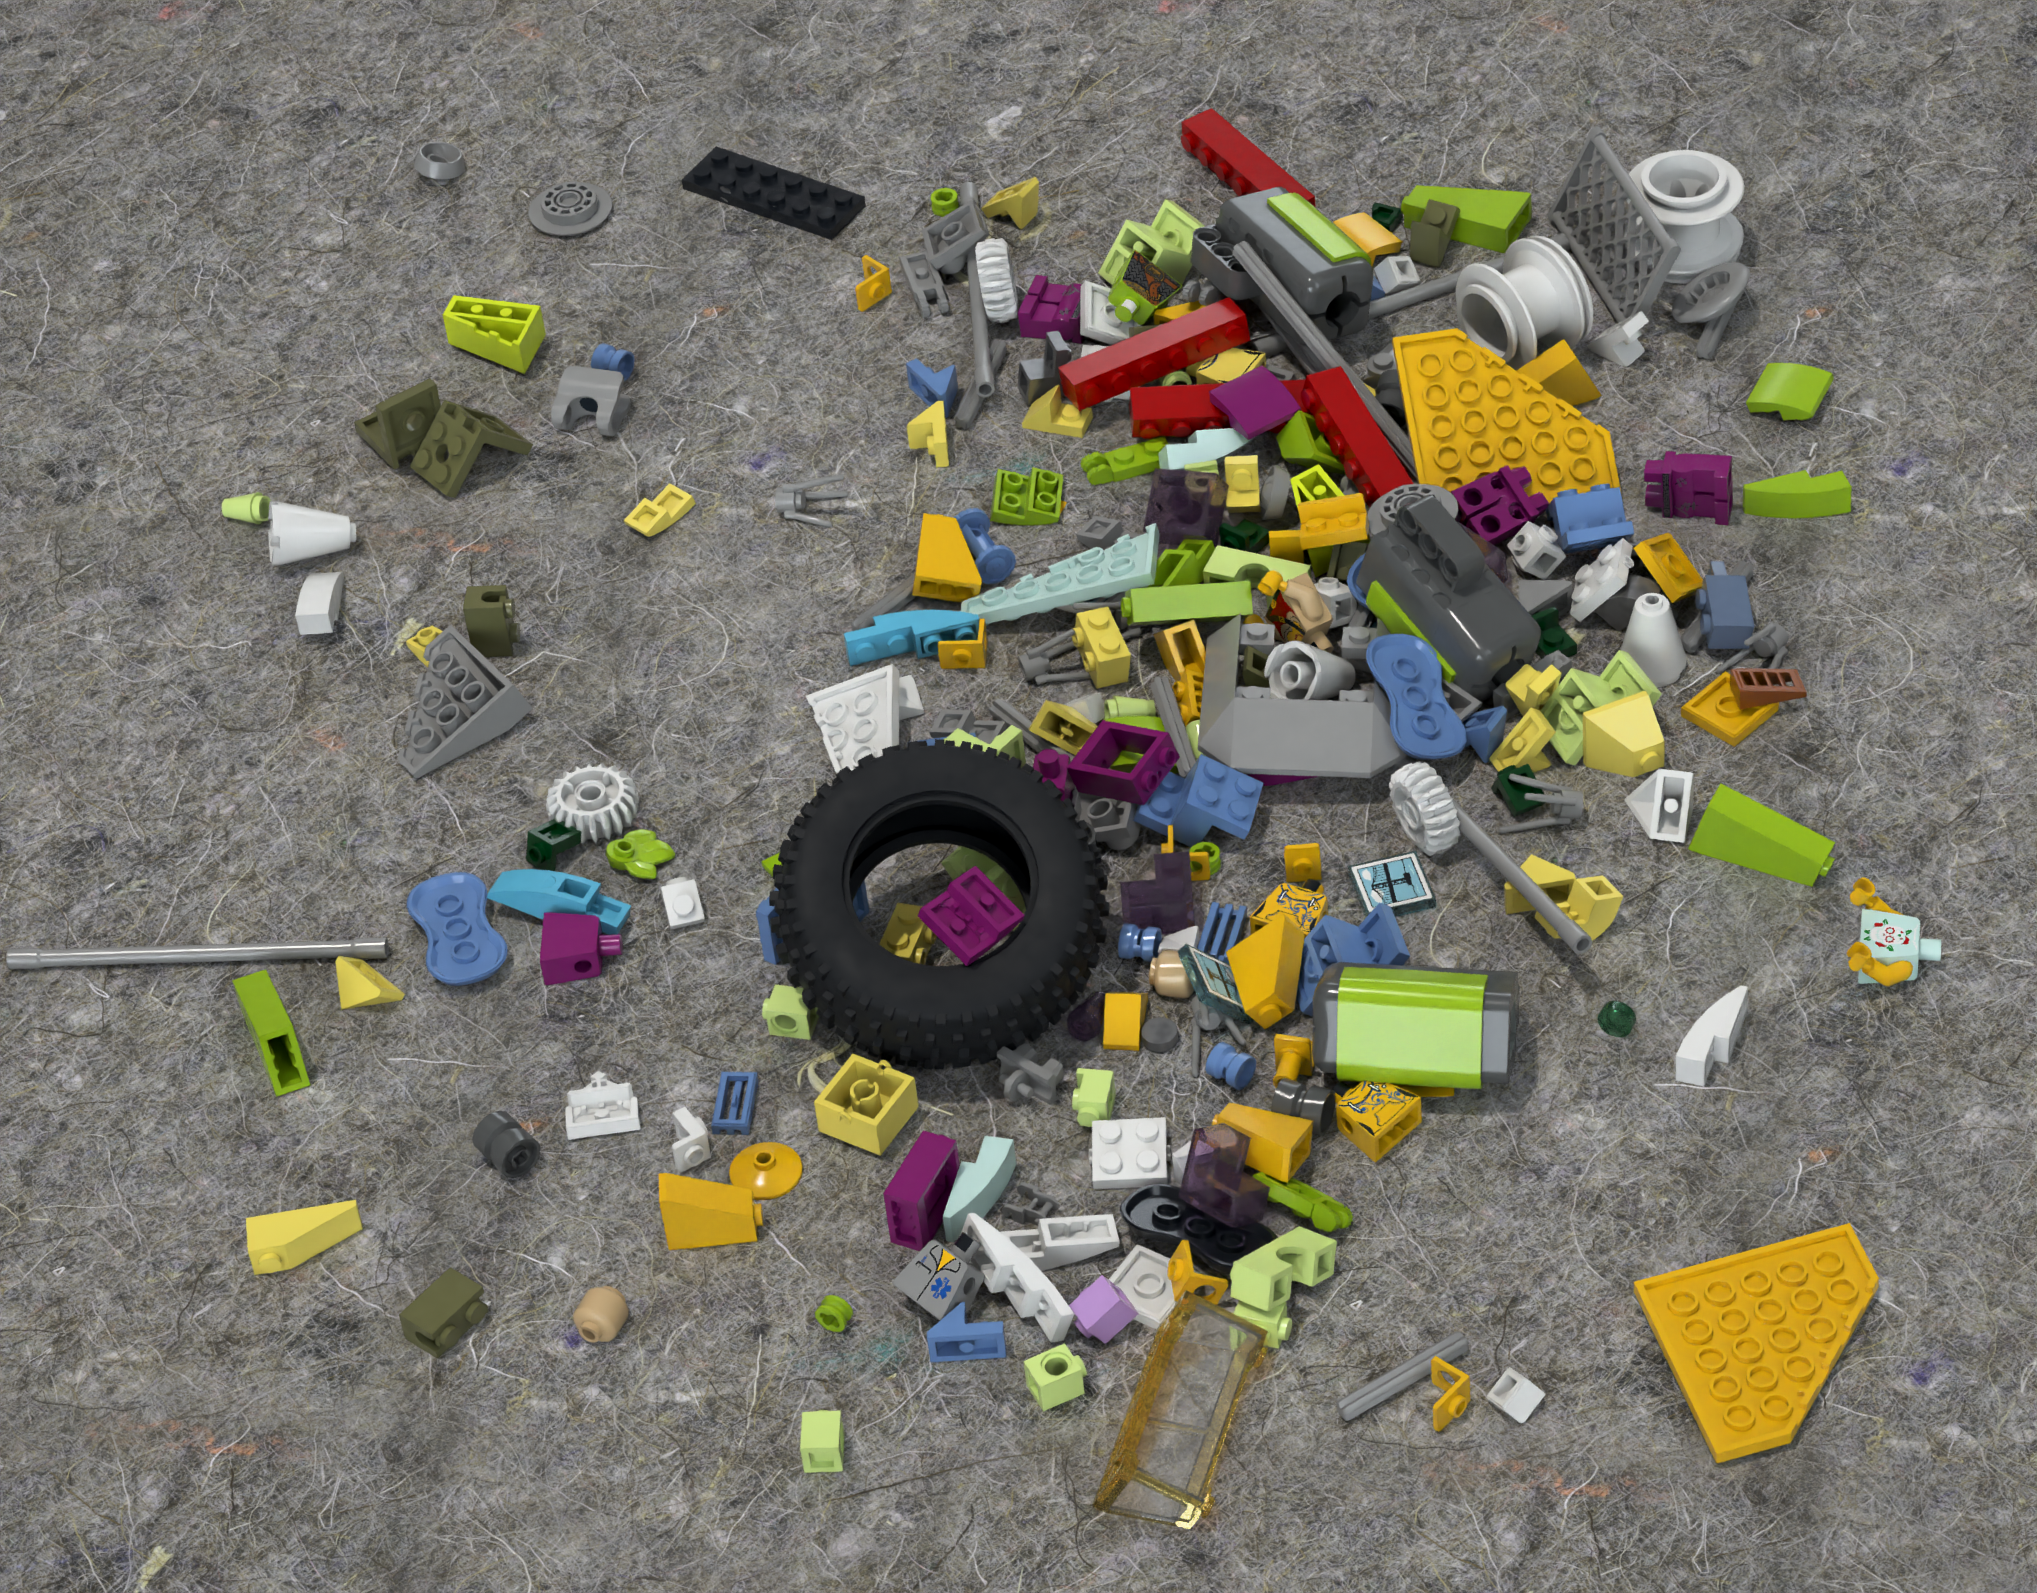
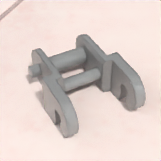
[1002,1182,1059,1225]

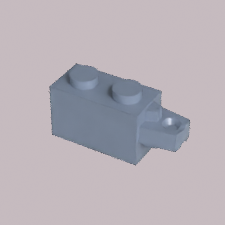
[1695,561,1754,649]

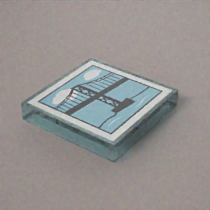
[1348,851,1436,917]
[1178,944,1254,1024]

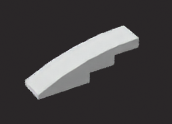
[960,1213,1074,1343]
[969,1214,1120,1271]

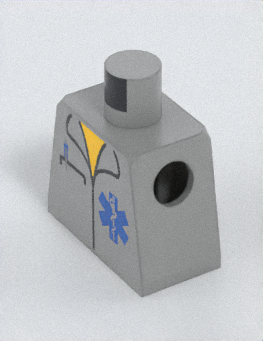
[892,1232,984,1320]

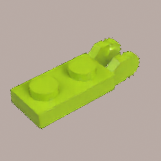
[1080,436,1169,485]
[1250,1172,1353,1233]

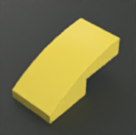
[624,483,696,537]

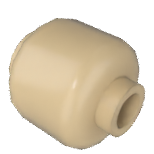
[1149,950,1203,999]
[573,1286,629,1343]

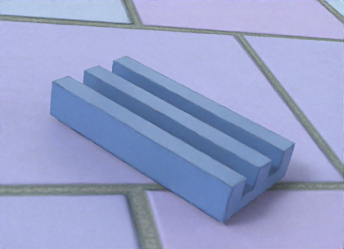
[1197,902,1247,965]
[711,1072,759,1135]

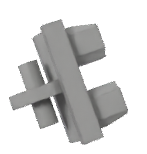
[997,1043,1064,1105]

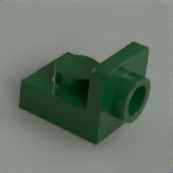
[1219,518,1270,554]
[1532,607,1577,659]
[1491,764,1546,817]
[526,819,581,871]

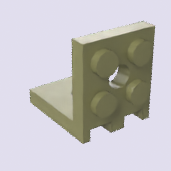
[354,378,441,469]
[410,400,533,498]

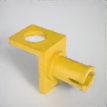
[1273,1034,1315,1088]

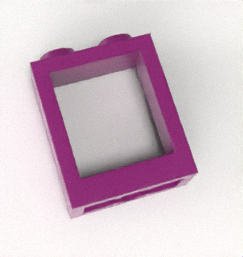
[1066,720,1180,805]
[883,1130,960,1251]

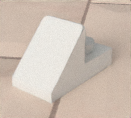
[1587,311,1649,367]

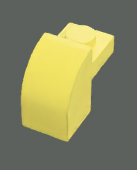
[1534,875,1623,941]

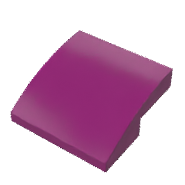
[1209,365,1301,440]
[918,865,1025,966]

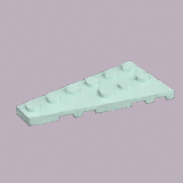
[960,523,1160,626]

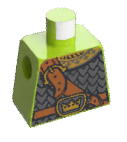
[1107,250,1182,325]

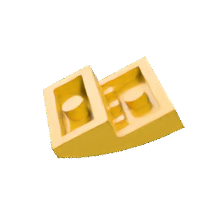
[1333,212,1403,266]

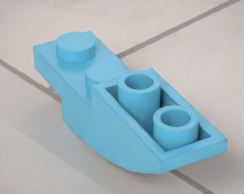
[844,610,980,666]
[487,869,631,935]

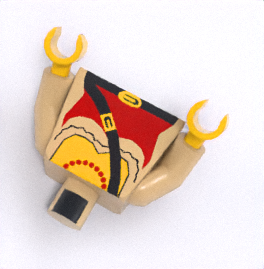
[1243,570,1334,653]

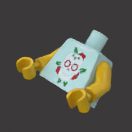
[1847,877,1942,987]

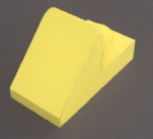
[981,177,1039,229]
[1022,385,1093,438]
[907,401,949,468]
[1225,455,1261,513]
[1505,664,1562,716]
[1489,707,1556,773]

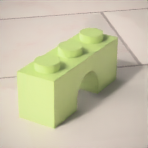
[1203,545,1312,609]
[1230,1226,1337,1312]

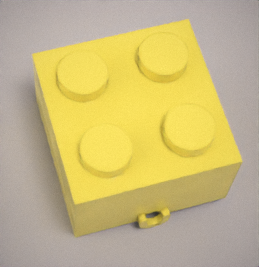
[814,1053,919,1156]

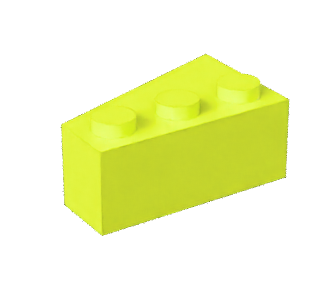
[443,295,546,374]
[1290,464,1371,578]

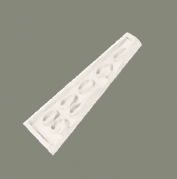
[806,664,899,774]

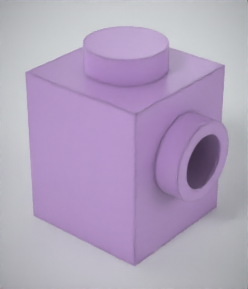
[1069,1275,1139,1344]

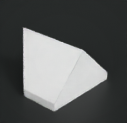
[1624,769,1694,843]

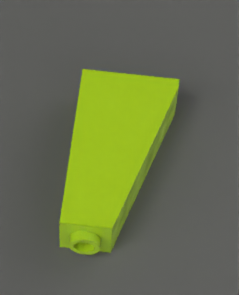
[1401,185,1532,254]
[1121,581,1253,626]
[1688,783,1836,887]
[232,969,310,1097]

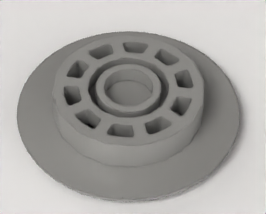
[528,181,612,236]
[1672,262,1750,323]
[1367,483,1458,536]

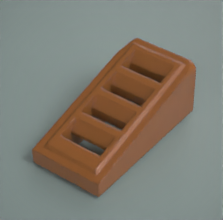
[1730,668,1807,710]

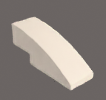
[295,572,344,635]
[1676,985,1748,1087]

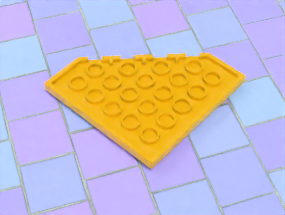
[1392,328,1621,504]
[1634,1223,1879,1464]

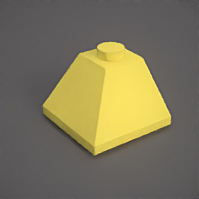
[1583,691,1665,777]

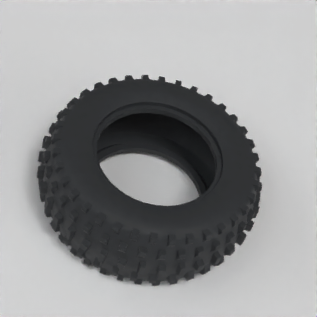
[769,739,1109,1069]

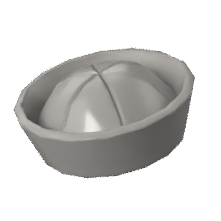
[414,142,465,180]
[1260,465,1290,520]

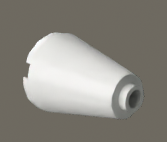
[268,501,356,566]
[1620,593,1686,688]
[1264,640,1355,700]

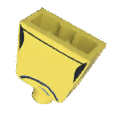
[1186,348,1266,384]

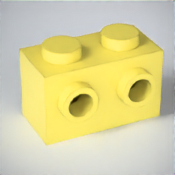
[1071,606,1131,689]
[879,903,937,965]

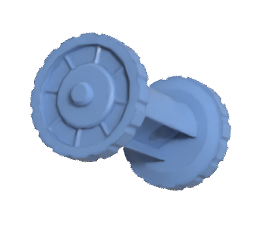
[954,508,1016,584]

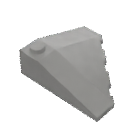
[397,624,533,779]

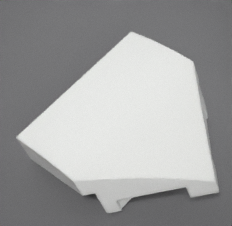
[565,1071,640,1140]

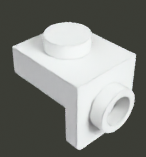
[661,877,705,930]
[672,1107,711,1172]

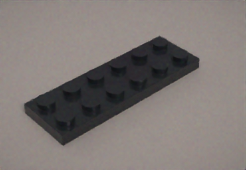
[682,146,866,240]

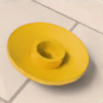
[729,1142,803,1200]

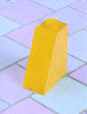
[1516,339,1602,406]
[912,513,982,603]
[1226,914,1305,1030]
[1211,1102,1313,1183]
[658,1173,764,1250]

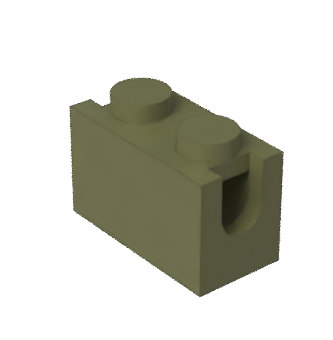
[463,585,520,657]
[399,1267,489,1359]

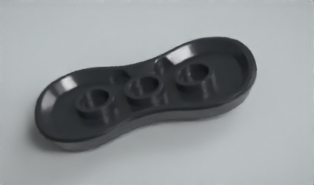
[1120,1184,1278,1275]

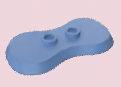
[1366,634,1467,760]
[406,872,507,986]

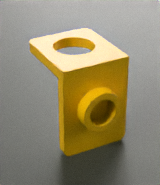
[855,255,892,312]
[938,618,988,669]
[1161,825,1210,882]
[1284,843,1322,883]
[1167,1240,1229,1308]
[1431,1356,1471,1432]

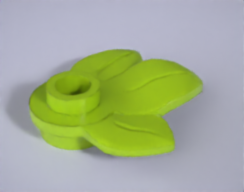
[606,829,675,879]

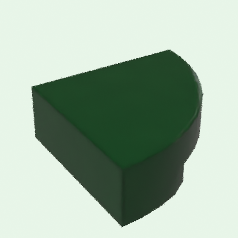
[1372,202,1403,233]

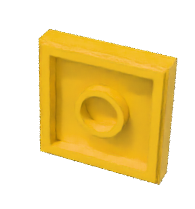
[1633,532,1703,603]
[1681,671,1779,747]

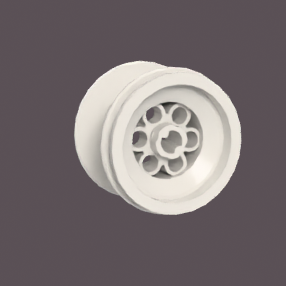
[1624,150,1745,284]
[1456,235,1593,370]

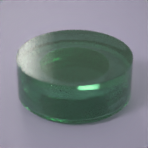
[1597,1001,1636,1038]

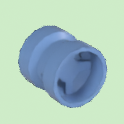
[591,343,635,381]
[1118,923,1162,962]
[1205,1042,1256,1090]

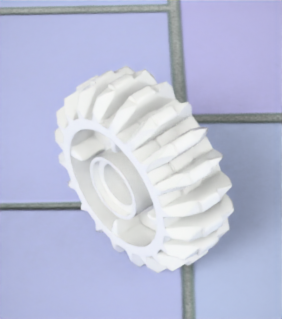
[975,238,1019,323]
[1389,761,1460,856]
[546,762,639,844]

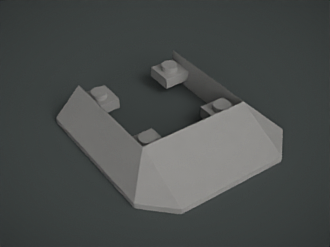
[1198,613,1406,778]

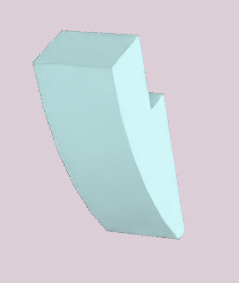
[1158,428,1255,478]
[943,1136,1017,1242]

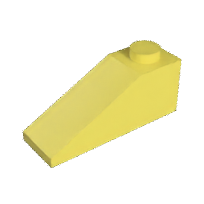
[246,1200,363,1275]

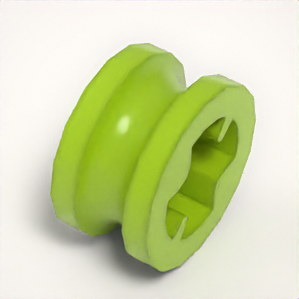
[930,188,959,217]
[1189,842,1221,875]
[815,1295,853,1332]

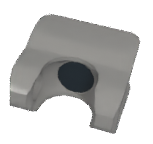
[551,366,631,436]

